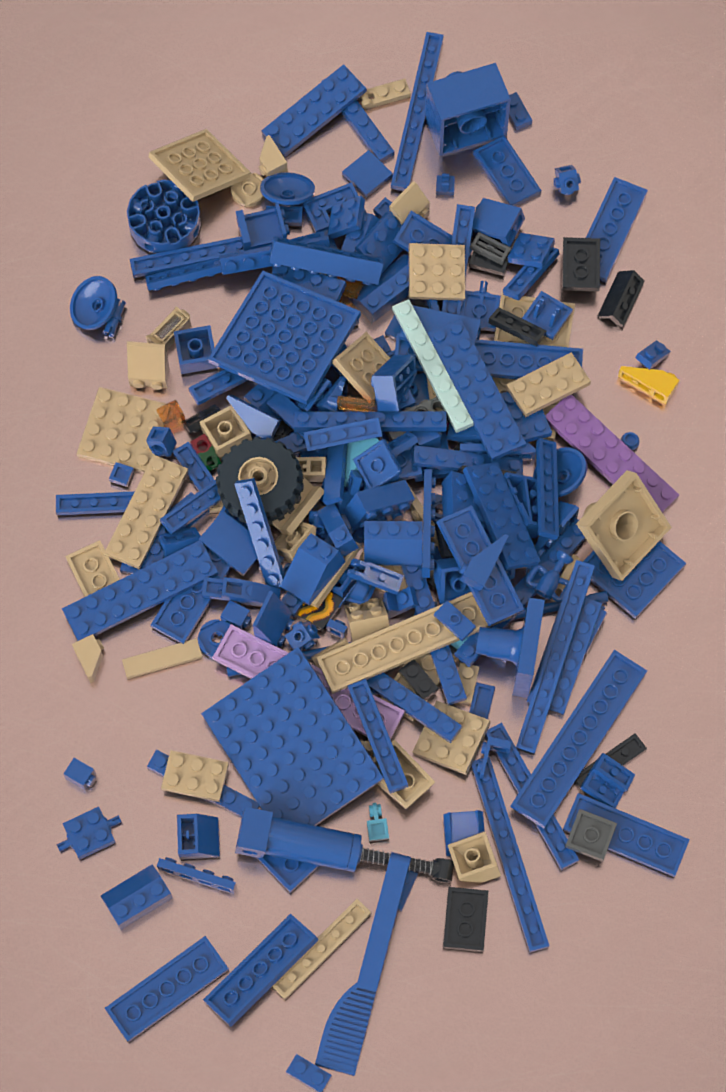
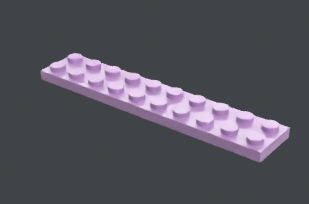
[212,624,405,740]

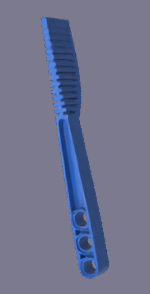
[315,852,411,1076]

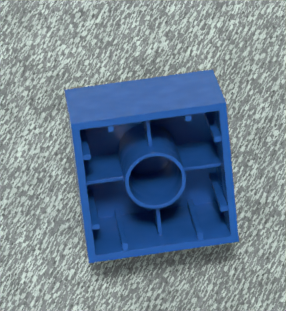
[425,63,511,156]

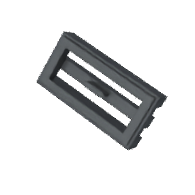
[470,232,511,265]

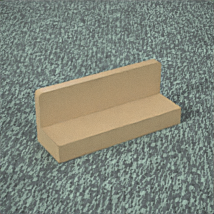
[272,478,324,535]

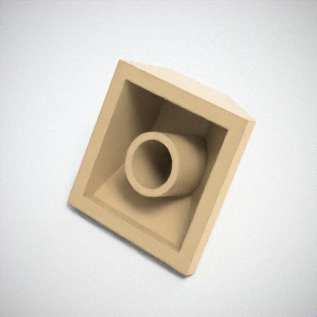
[274,522,316,563]
[448,832,501,883]

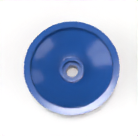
[260,172,315,206]
[70,276,117,330]
[533,447,587,497]

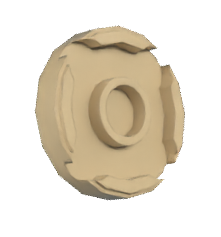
[231,173,265,207]

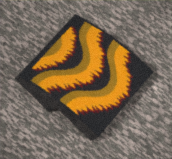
[295,591,344,632]

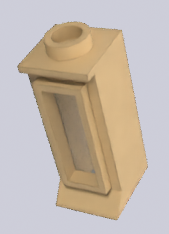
[146,307,191,351]

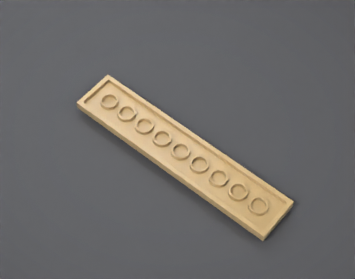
[316,592,512,694]

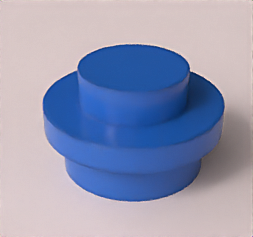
[621,432,640,450]

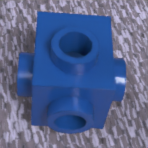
[553,165,581,195]
[285,621,320,650]

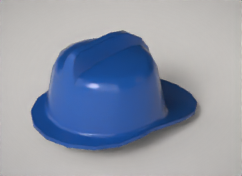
[339,570,375,609]

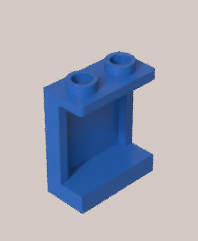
[471,198,525,247]
[236,203,290,251]

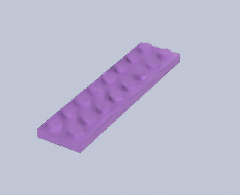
[545,394,679,513]

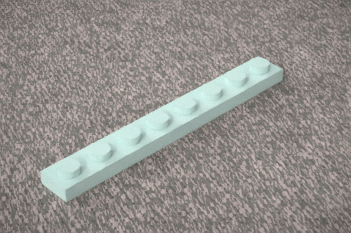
[392,299,473,433]

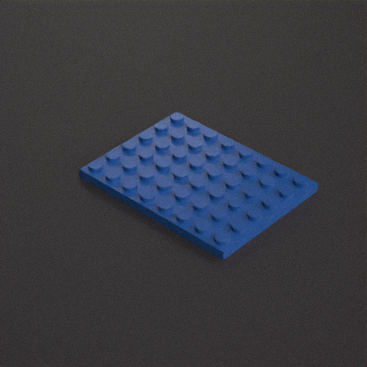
[201,647,384,826]

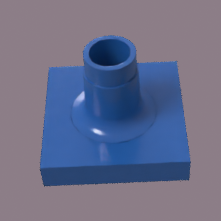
[475,597,545,698]

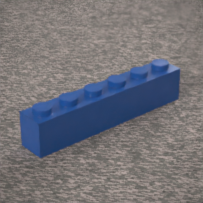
[269,236,383,286]

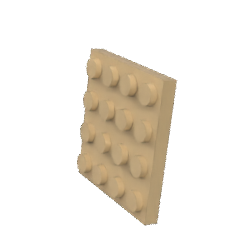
[149,129,251,202]
[77,387,171,473]

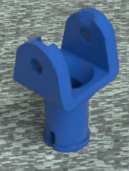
[309,508,325,535]

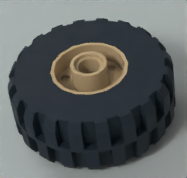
[216,437,304,525]

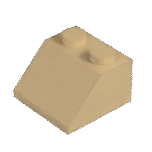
[389,181,430,224]

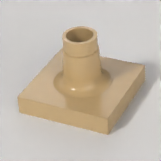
[576,470,672,581]

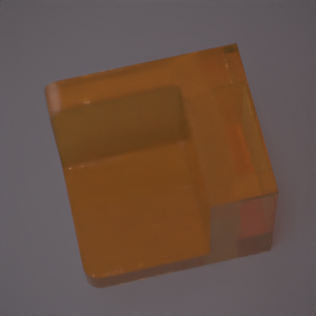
[156,399,185,430]

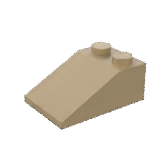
[127,341,169,390]
[373,739,435,809]

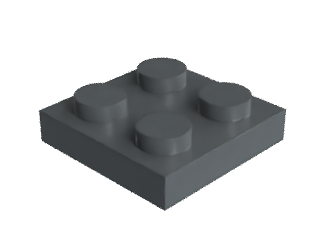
[565,809,617,862]

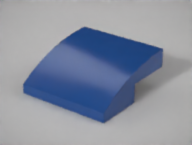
[580,753,635,808]

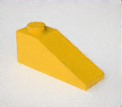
[618,366,679,404]

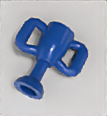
[525,550,574,603]

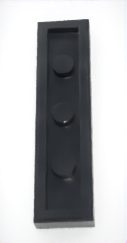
[574,733,647,794]

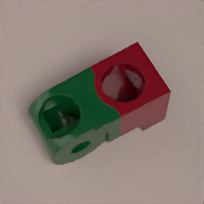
[190,434,221,472]

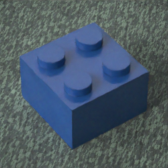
[174,325,218,374]

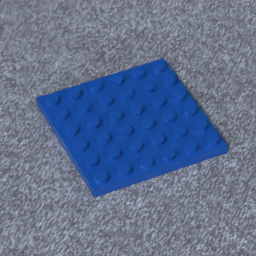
[208,271,361,405]

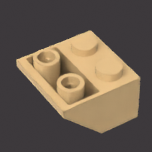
[344,598,389,642]

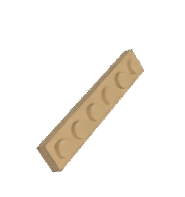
[272,899,372,1000]

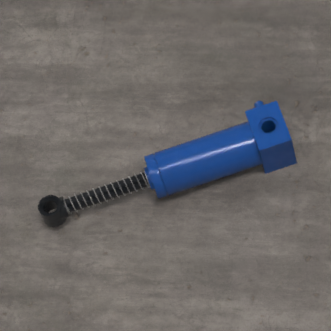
[235,807,454,883]

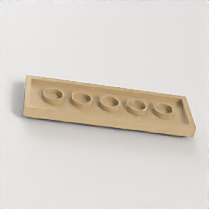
[104,455,189,570]

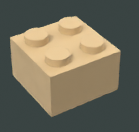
[200,405,252,461]

